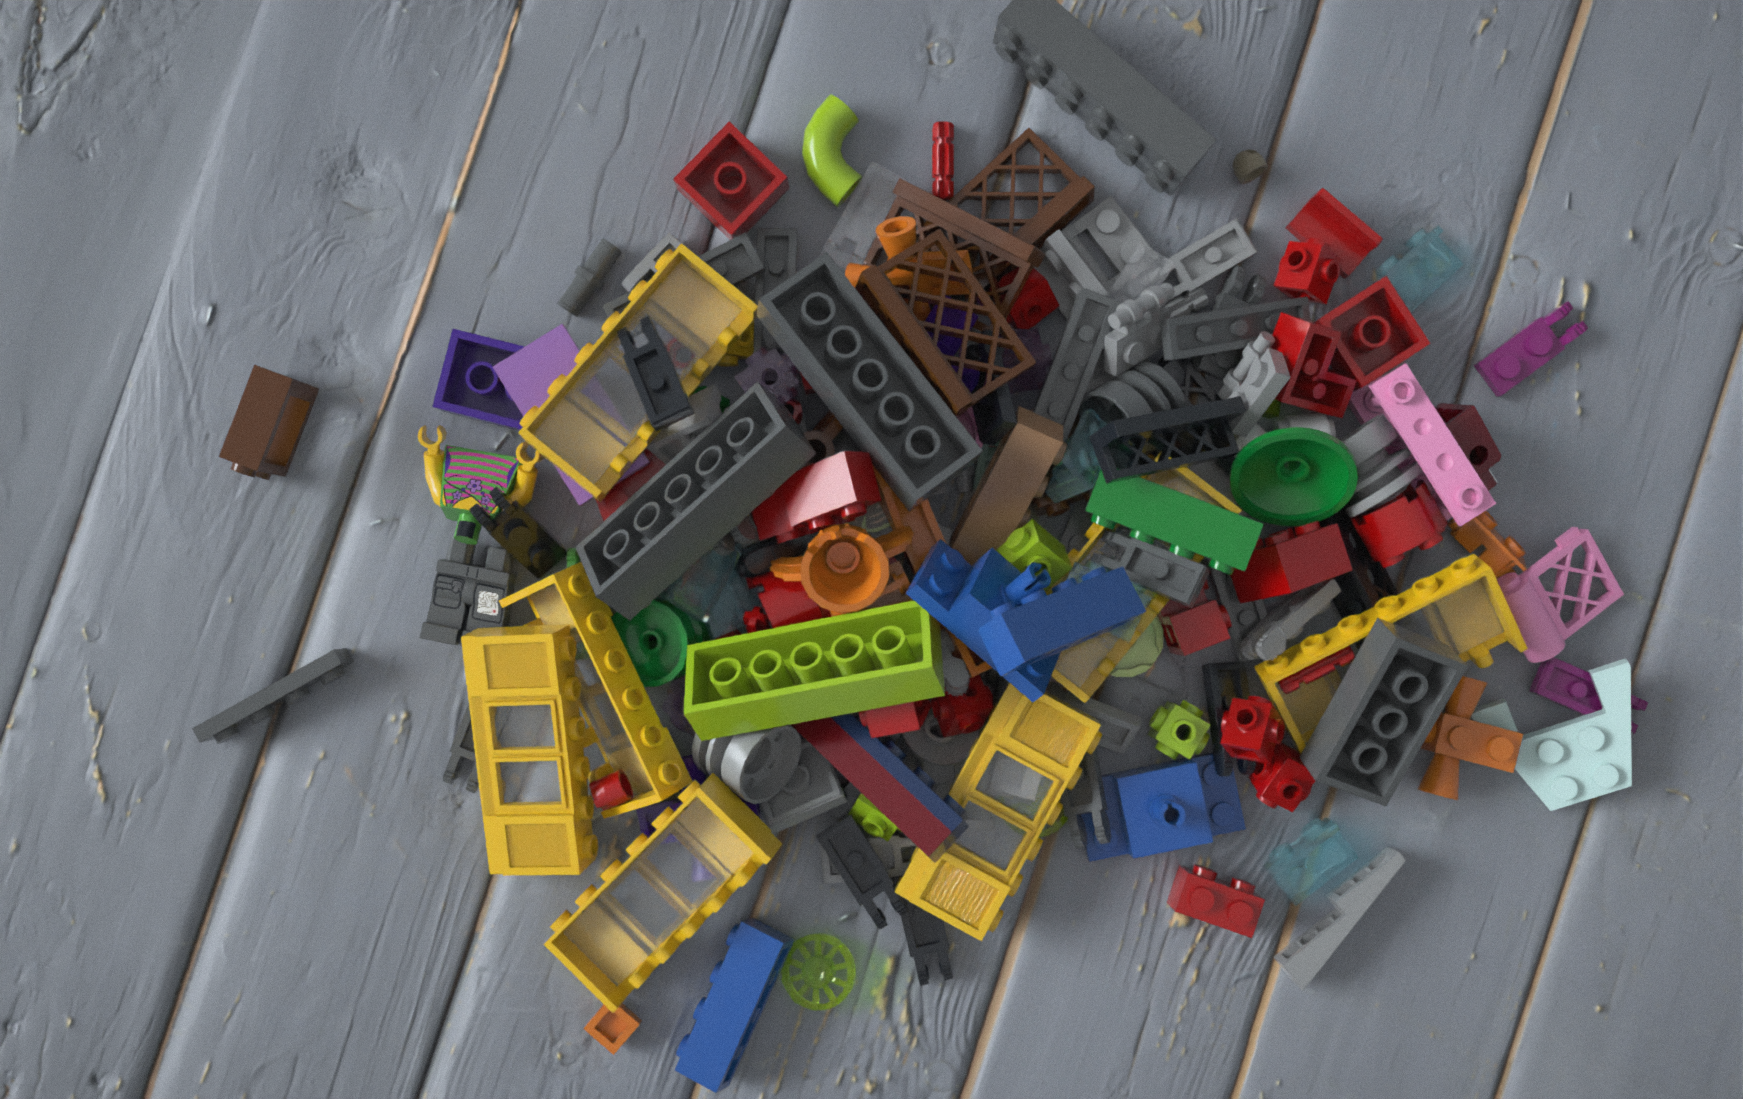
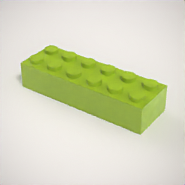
[684,600,945,741]

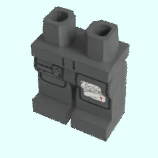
[419,539,518,647]

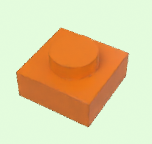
[583,1003,642,1055]

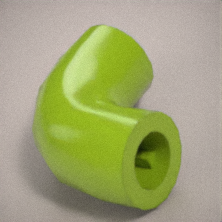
[802,94,863,207]

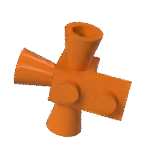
[845,216,973,321]
[1417,676,1523,800]

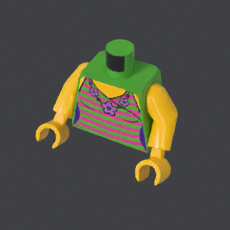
[417,425,545,545]

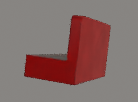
[1285,188,1383,279]

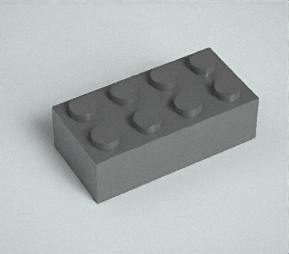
[1299,618,1468,806]

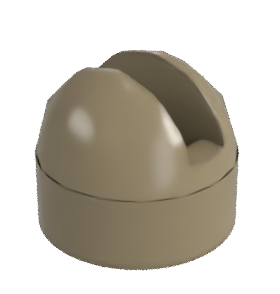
[1232,149,1268,184]

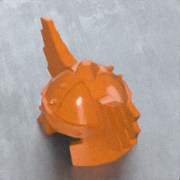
[770,523,915,613]

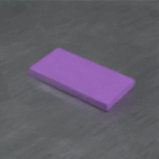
[493,324,650,507]

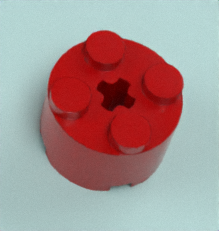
[1350,479,1448,568]
[750,571,832,628]

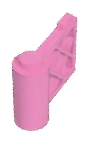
[1497,527,1624,663]

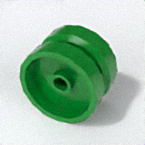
[611,591,711,687]

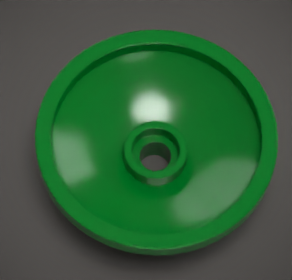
[1230,427,1358,526]

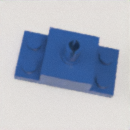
[906,539,1060,702]
[1081,752,1246,862]

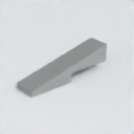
[1273,846,1406,991]

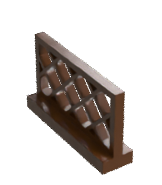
[916,128,1095,305]
[863,178,1046,332]
[855,229,1036,418]

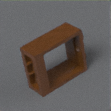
[219,364,319,480]

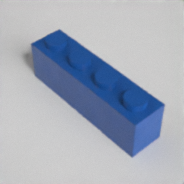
[977,566,1146,676]
[675,918,795,1093]

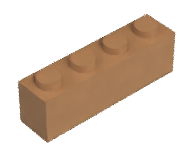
[949,406,1067,566]

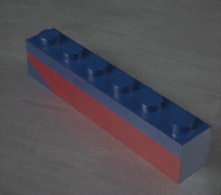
[790,713,969,863]

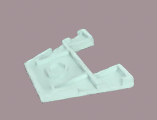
[1471,659,1632,811]

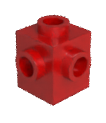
[1273,238,1342,304]
[988,267,1060,334]
[930,674,993,738]
[1220,696,1285,764]
[1248,742,1315,813]

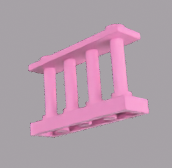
[1348,363,1496,526]

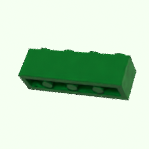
[1085,468,1264,575]

